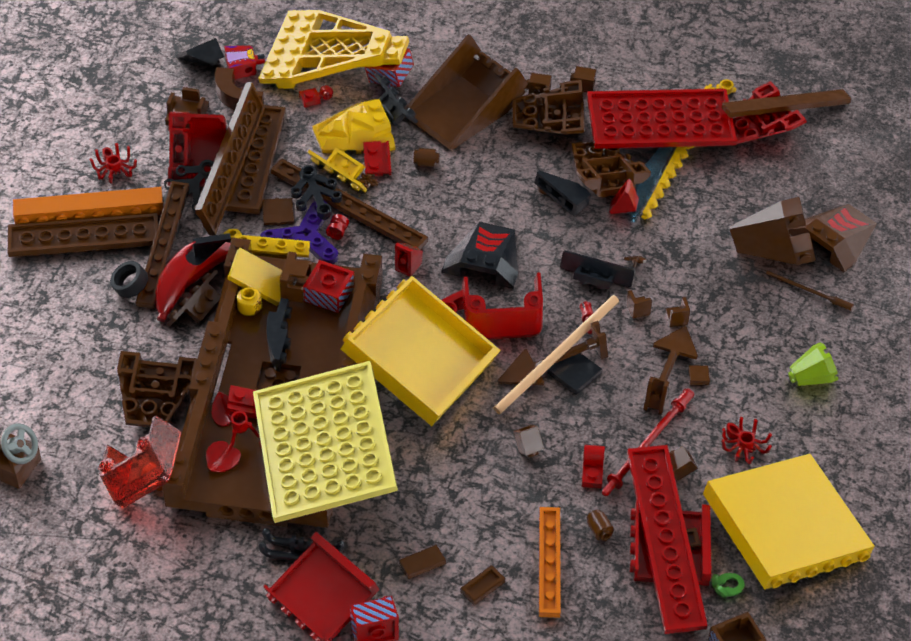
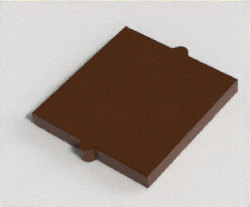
[262,197,294,226]

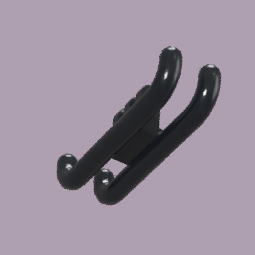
[258,528,344,562]

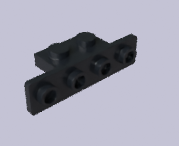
[374,73,419,126]
[186,233,231,265]
[560,250,635,289]

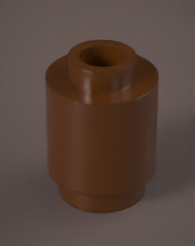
[413,148,440,167]
[587,509,614,541]

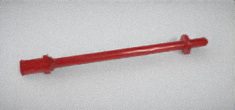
[602,388,695,497]

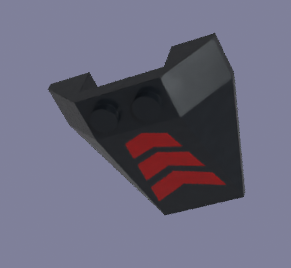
[441,222,519,289]

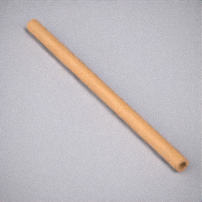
[494,295,619,414]

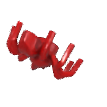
[90,143,137,184]
[722,417,772,465]

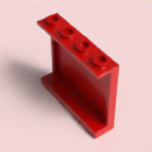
[630,500,711,586]
[263,532,379,641]

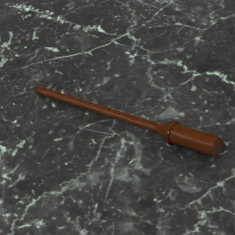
[766,271,854,311]

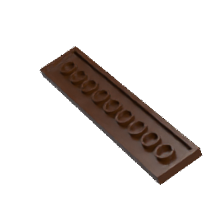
[195,82,265,236]

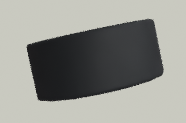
[110,261,148,298]

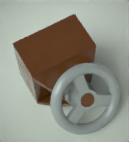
[0,423,41,489]

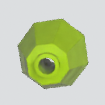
[788,342,839,386]

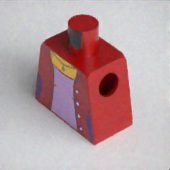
[224,46,265,80]

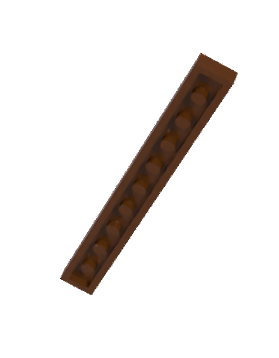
[271,159,428,250]

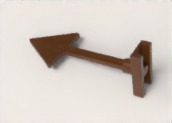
[498,321,609,386]
[643,326,698,415]

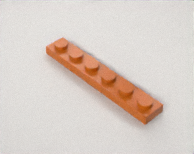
[539,507,561,618]

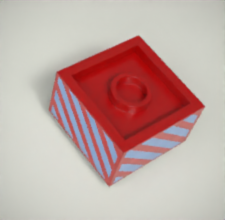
[365,48,414,87]
[303,260,355,313]
[350,596,399,641]

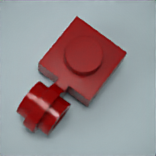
[299,85,334,108]

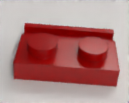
[363,141,392,176]
[226,385,257,419]

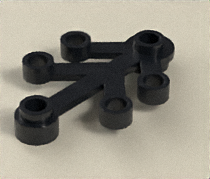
[164,160,214,214]
[291,165,342,220]

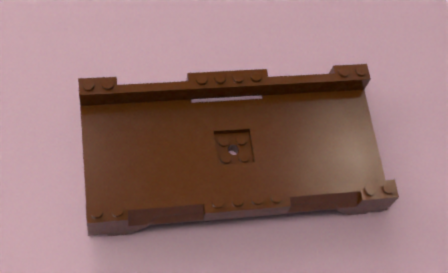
[162,238,383,528]

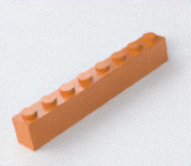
[13,187,164,224]

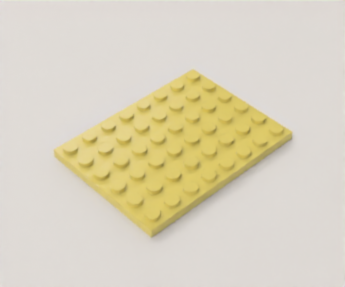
[253,361,398,523]

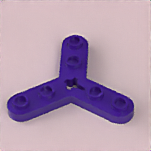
[260,201,338,264]

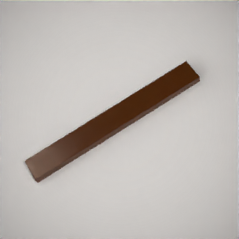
[721,89,852,118]
[135,181,190,309]

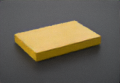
[227,248,282,306]

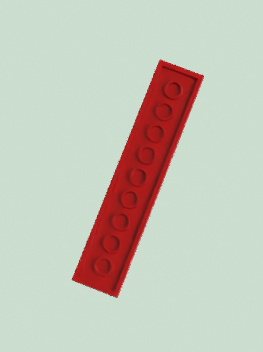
[627,445,708,634]

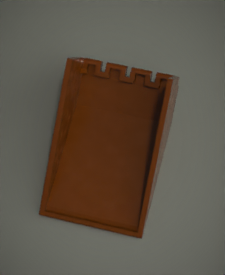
[406,34,528,151]

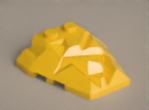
[312,99,396,154]

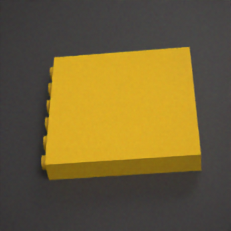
[341,276,501,426]
[703,454,874,590]

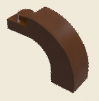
[215,67,264,110]

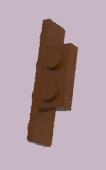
[166,269,221,327]

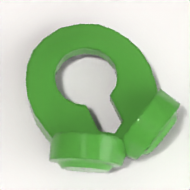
[712,573,745,598]

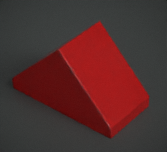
[608,179,639,214]

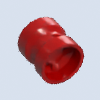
[326,214,349,240]

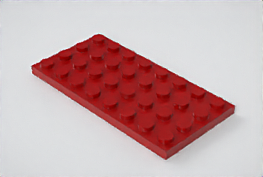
[587,89,737,149]

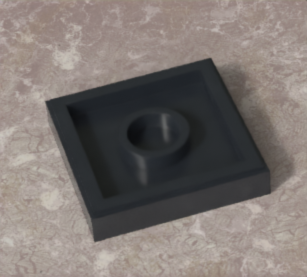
[547,353,602,395]

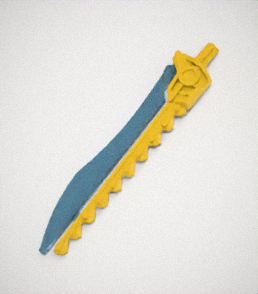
[631,84,715,222]

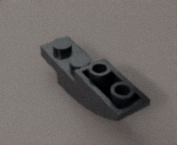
[266,298,292,372]

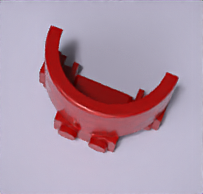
[168,112,227,187]

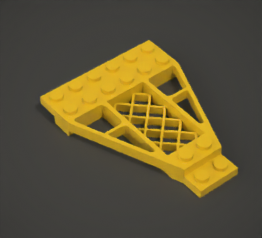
[258,10,409,89]

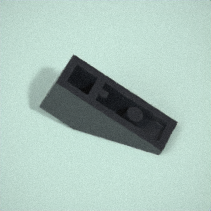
[534,170,591,216]

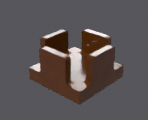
[165,87,209,128]
[280,251,312,303]

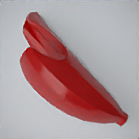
[155,241,230,322]

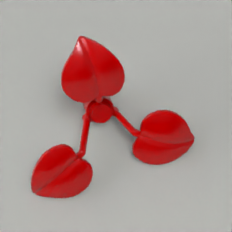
[206,391,262,472]

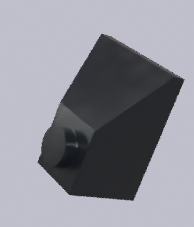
[176,38,224,66]

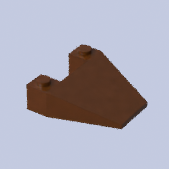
[729,197,816,265]

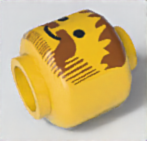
[236,287,262,316]

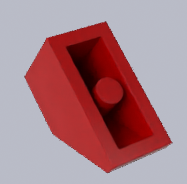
[395,243,423,277]

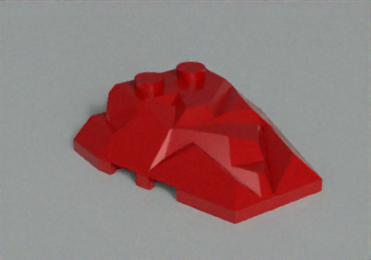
[732,81,807,144]

